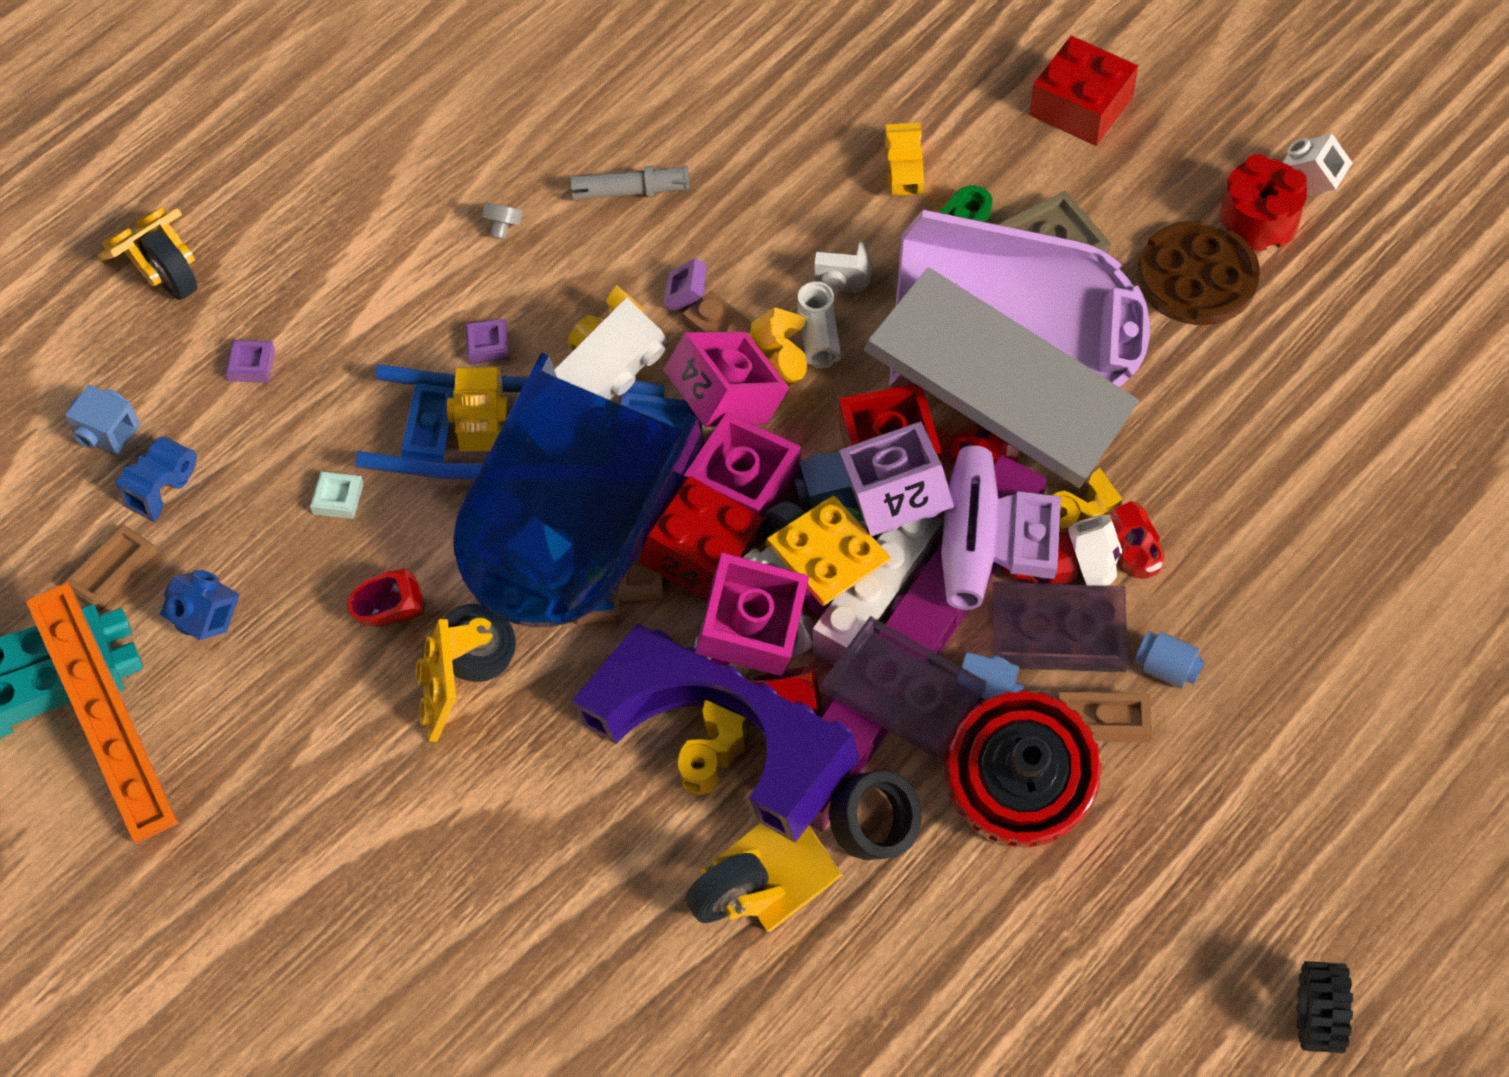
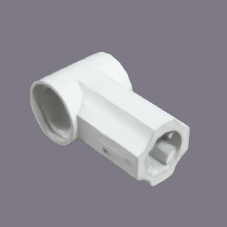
[797,282,841,369]

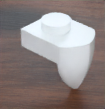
[814,241,872,293]

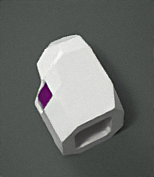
[1068,515,1122,592]

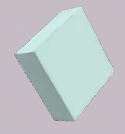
[310,471,364,519]

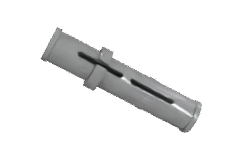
[571,165,690,201]

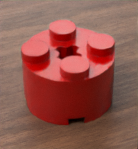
[1219,154,1307,251]

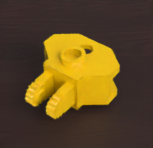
[447,366,509,452]

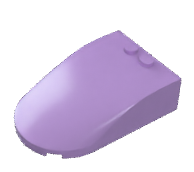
[889,210,1150,394]

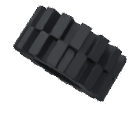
[1296,961,1353,1053]

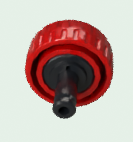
[944,690,1102,848]

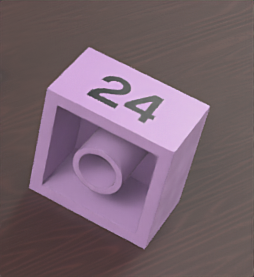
[839,421,954,536]

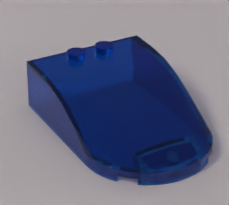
[453,352,703,627]

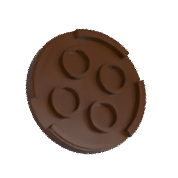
[1137,221,1260,325]

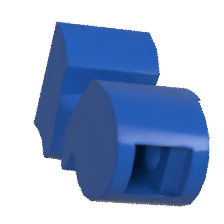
[115,436,197,523]

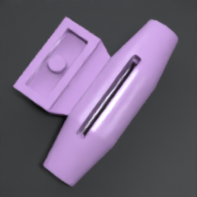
[941,446,1061,610]

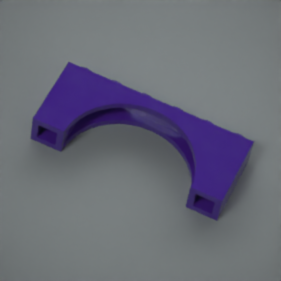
[572,623,860,843]

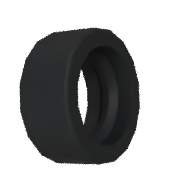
[829,770,922,860]

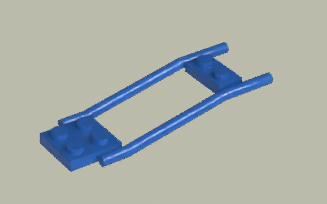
[356,364,702,489]

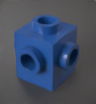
[160,570,240,640]

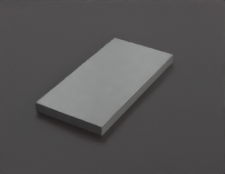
[863,267,1140,489]

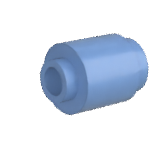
[1134,631,1205,689]

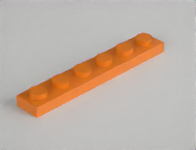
[26,582,179,844]

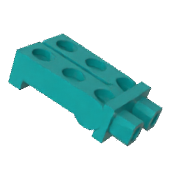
[0,604,144,738]

